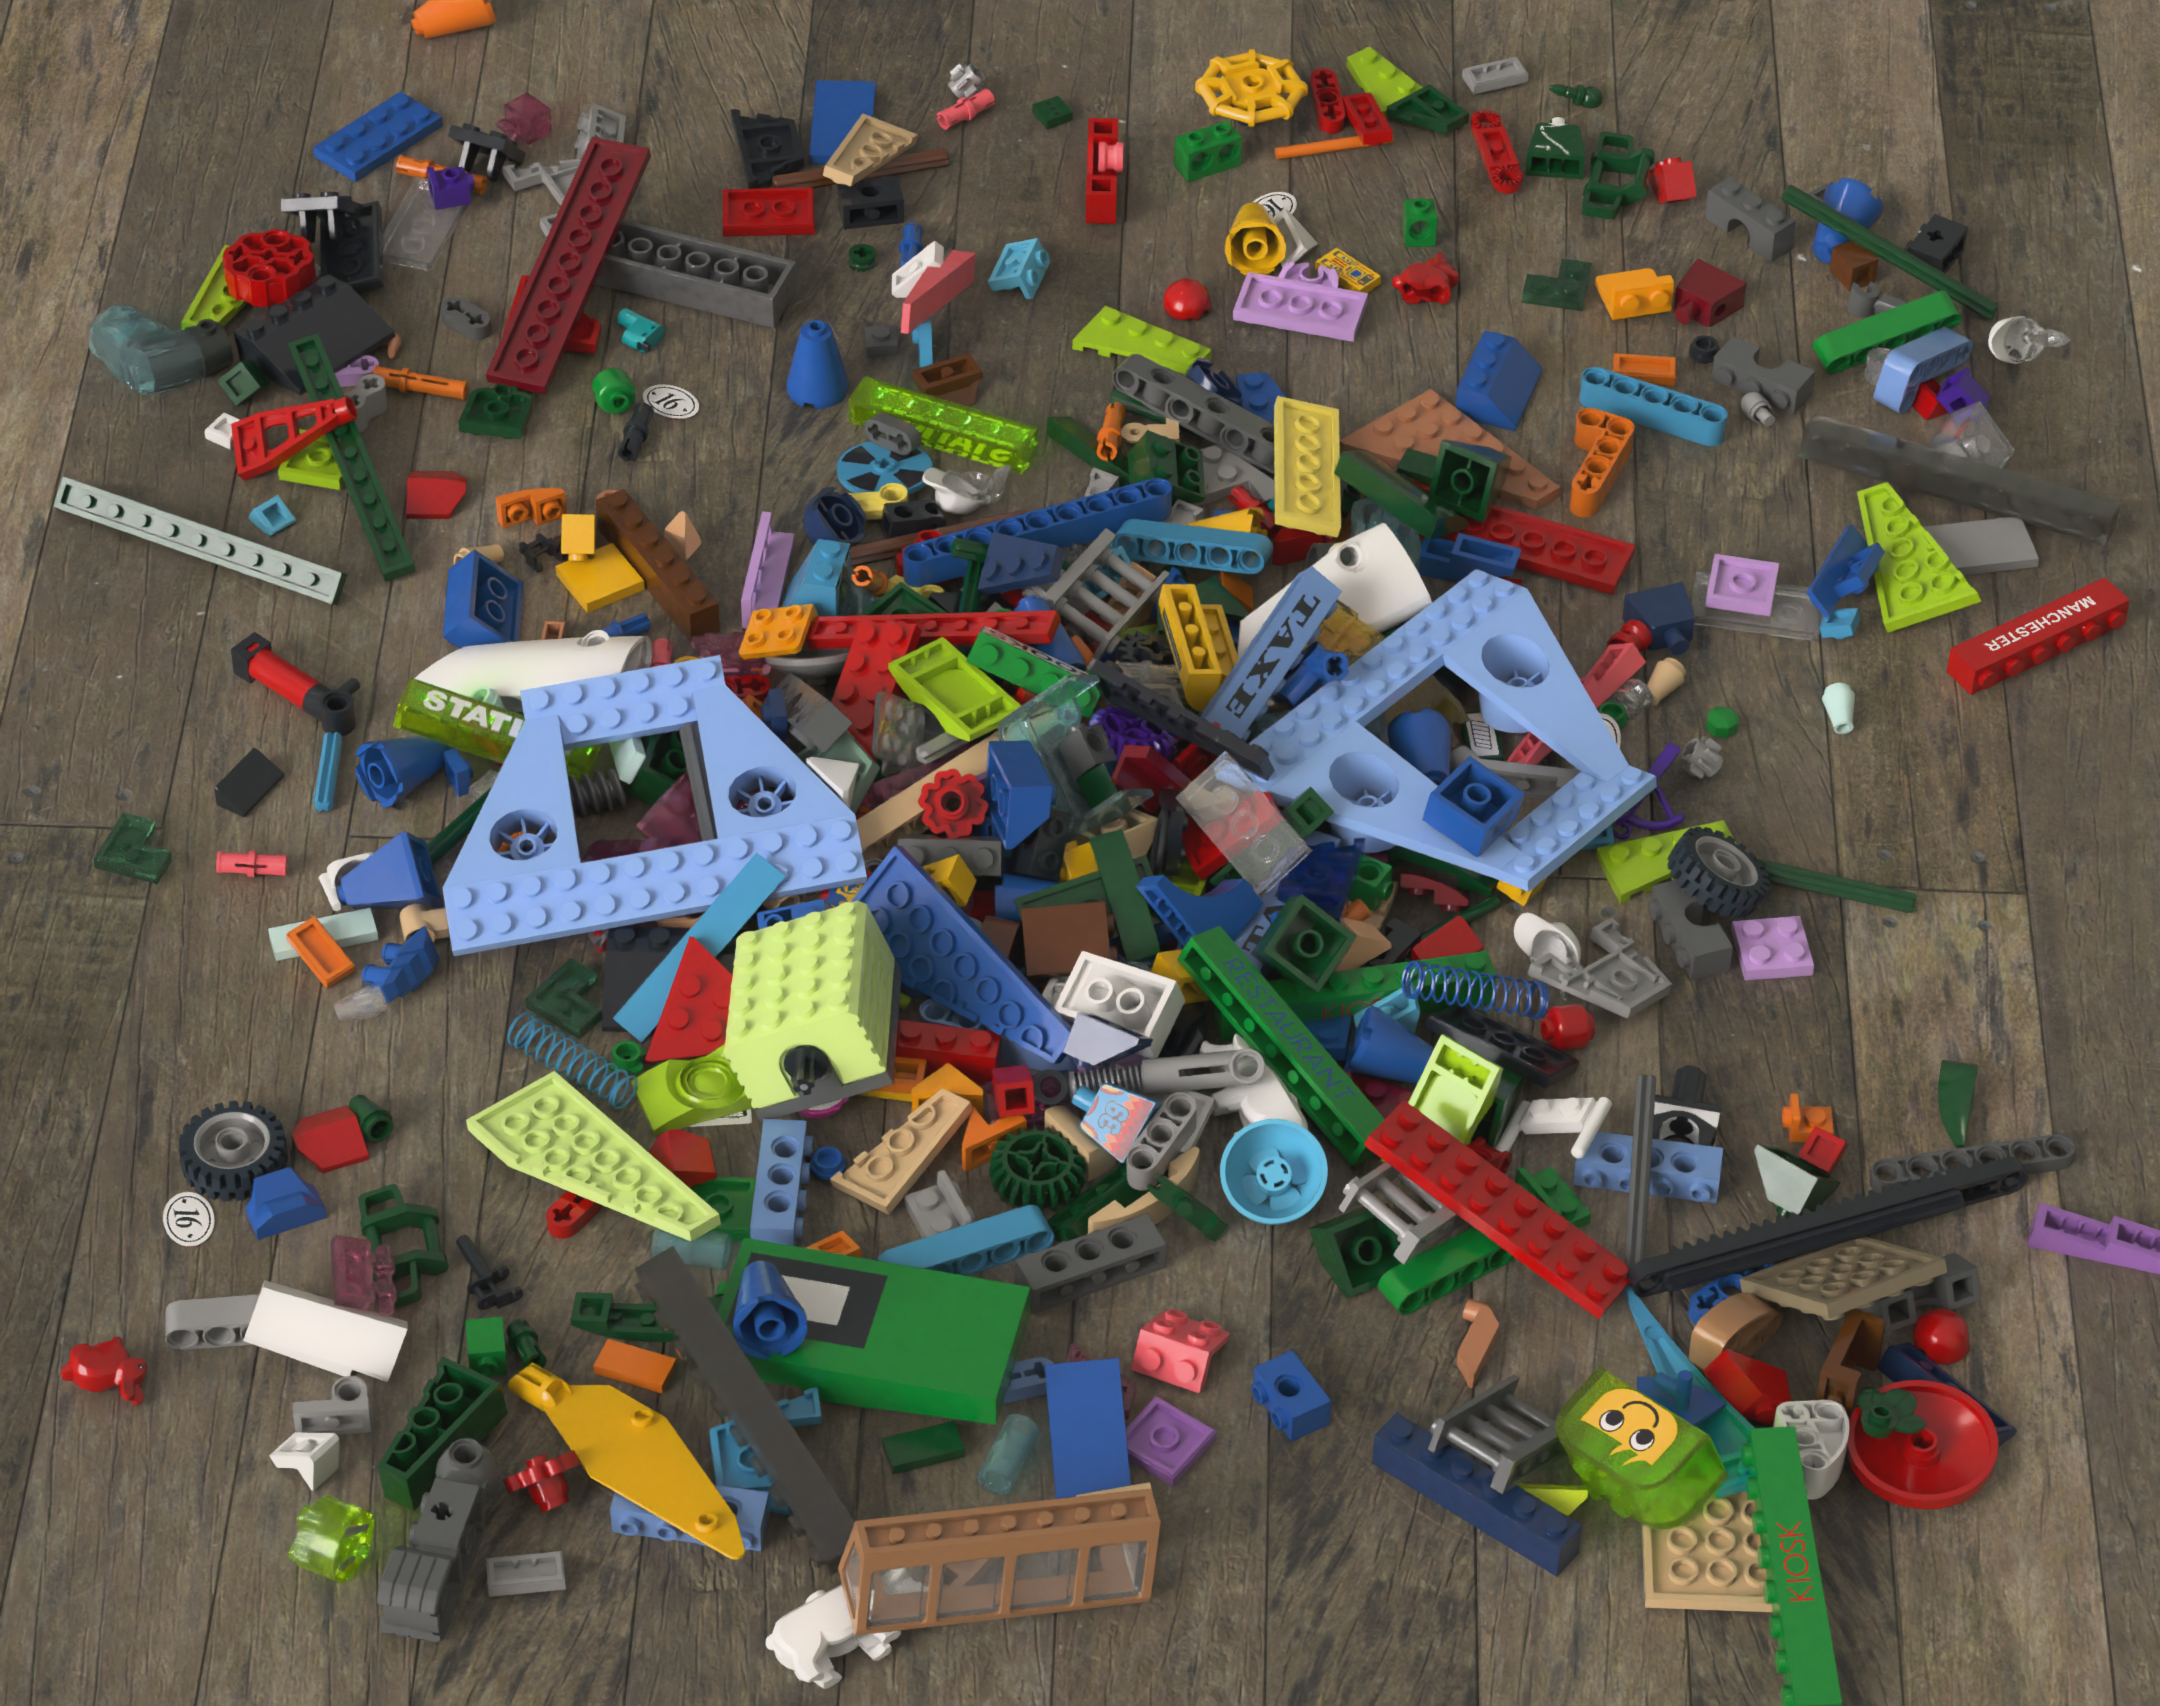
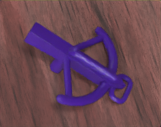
[1613,742,1685,840]

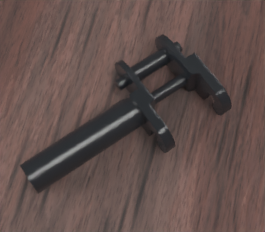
[519,526,597,573]
[456,1235,523,1310]

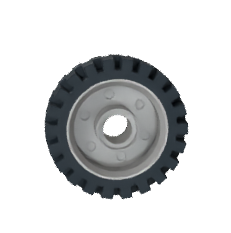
[1667,827,1770,919]
[179,1101,288,1202]

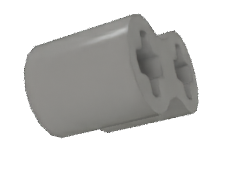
[343,374,387,433]

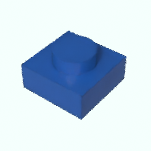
[443,748,474,797]

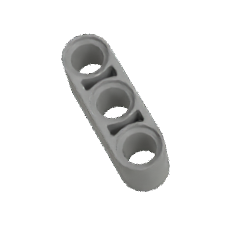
[1126,1092,1197,1191]
[165,1295,259,1350]

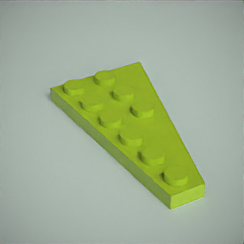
[1857,482,1982,633]

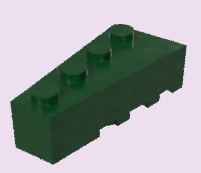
[377,1356,508,1511]

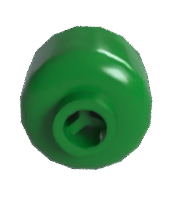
[592,367,637,415]

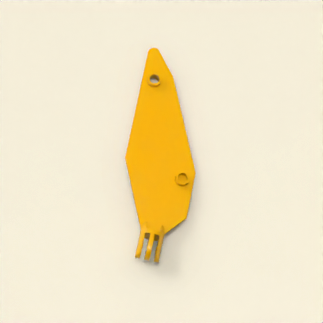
[507,1362,745,1560]

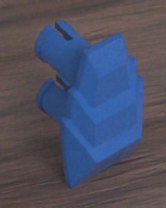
[362,926,440,1003]

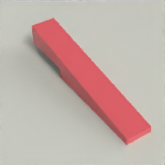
[901,250,976,334]
[1506,643,1646,765]

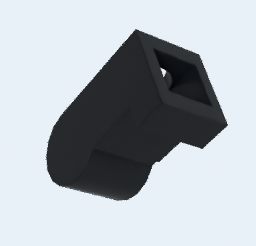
[881,500,947,539]
[1365,917,1422,967]

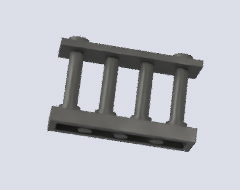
[1428,1375,1586,1494]

